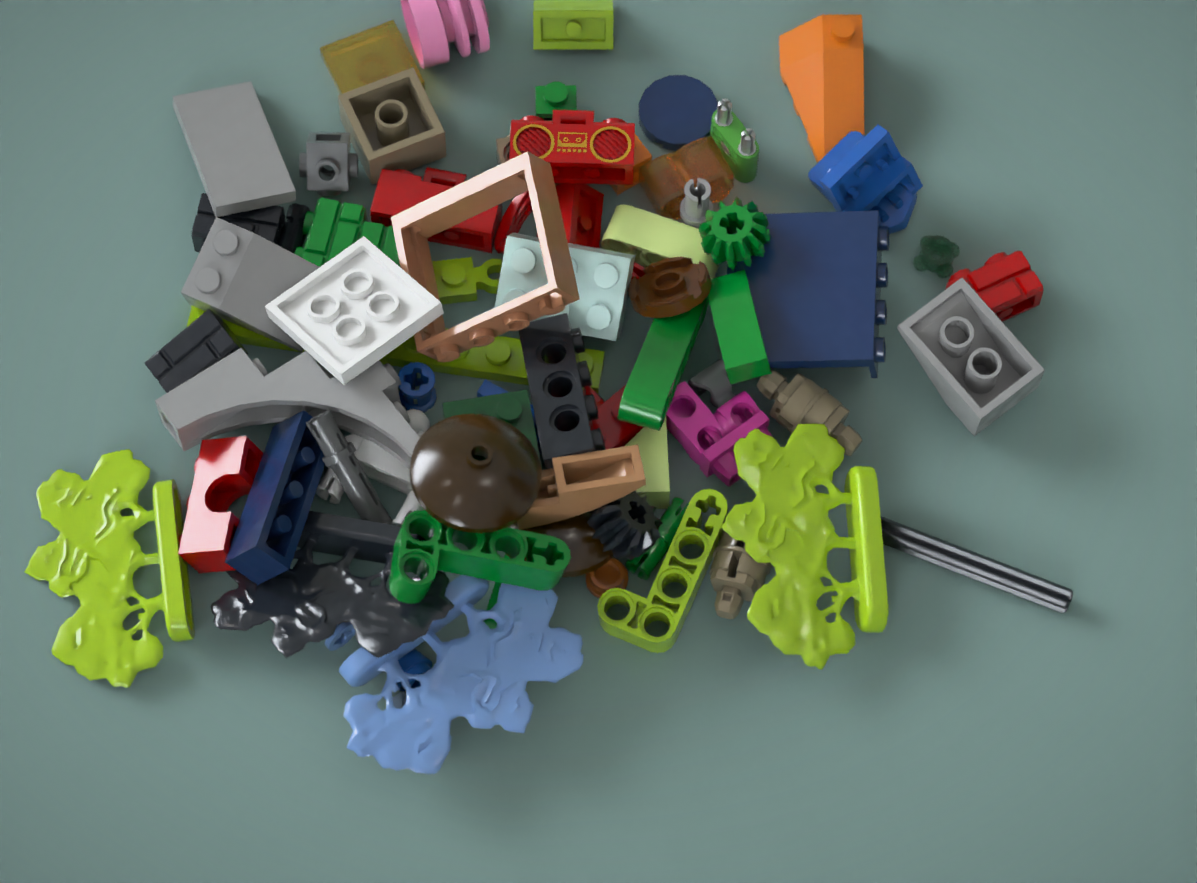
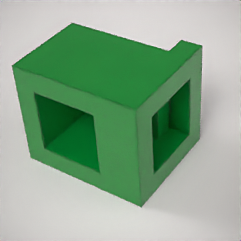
[535,81,577,120]

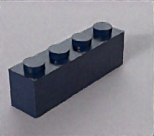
[225,410,325,585]

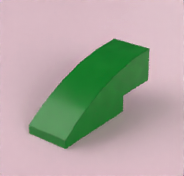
[708,270,772,384]

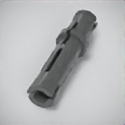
[306,410,393,524]

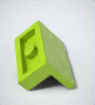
[533,0,613,50]

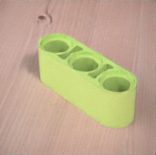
[601,205,719,279]

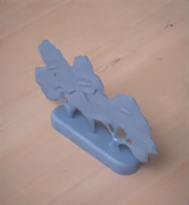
[339,575,584,774]

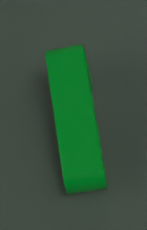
[389,510,571,604]

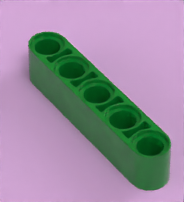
[617,296,709,431]

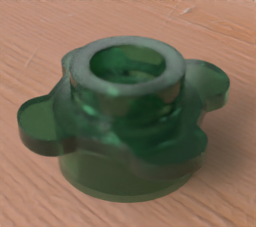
[913,235,960,278]

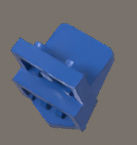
[808,124,923,234]

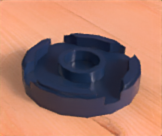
[639,75,718,151]

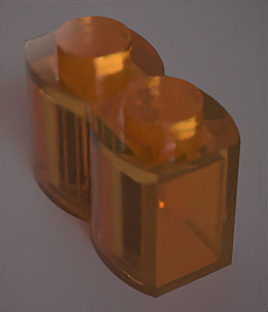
[639,136,734,220]

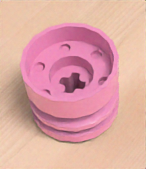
[400,0,490,69]

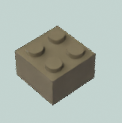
[338,67,447,185]

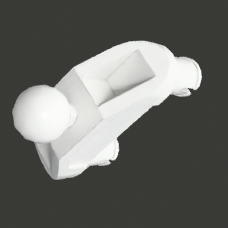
[316,409,430,526]

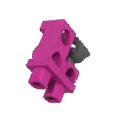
[666,359,773,487]

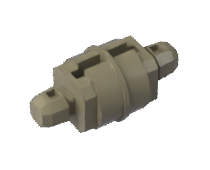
[757,370,862,456]
[709,531,772,620]

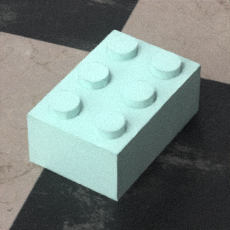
[494,233,635,341]

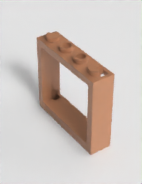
[391,151,580,362]

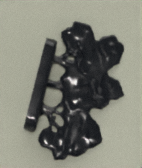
[210,511,454,658]

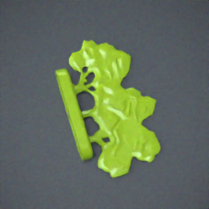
[721,424,888,670]
[24,449,195,688]

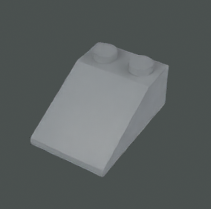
[181,217,319,352]
[897,278,1045,436]

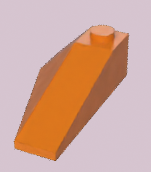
[779,14,865,163]

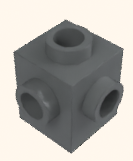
[299,132,358,196]

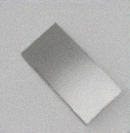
[173,81,296,217]

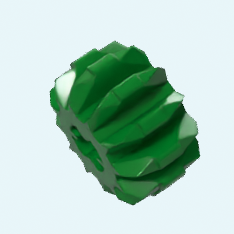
[699,196,771,270]

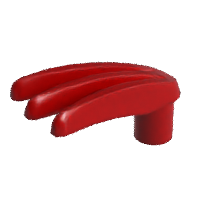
[494,191,533,254]

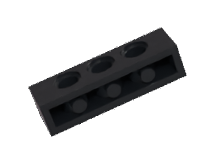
[519,313,606,469]

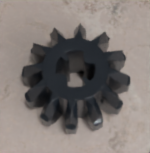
[587,490,662,560]

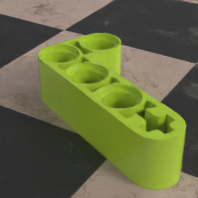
[597,489,728,653]

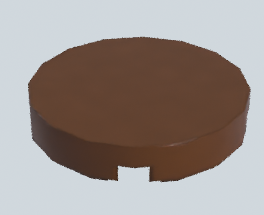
[628,257,712,318]

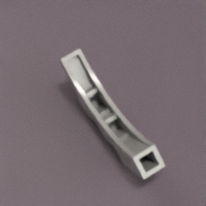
[155,348,424,470]

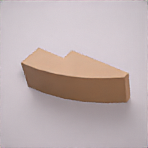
[517,444,646,530]

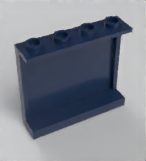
[722,210,889,379]

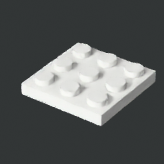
[265,236,444,385]

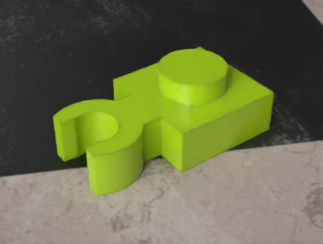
[432,257,502,305]

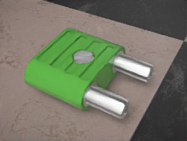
[710,99,759,183]

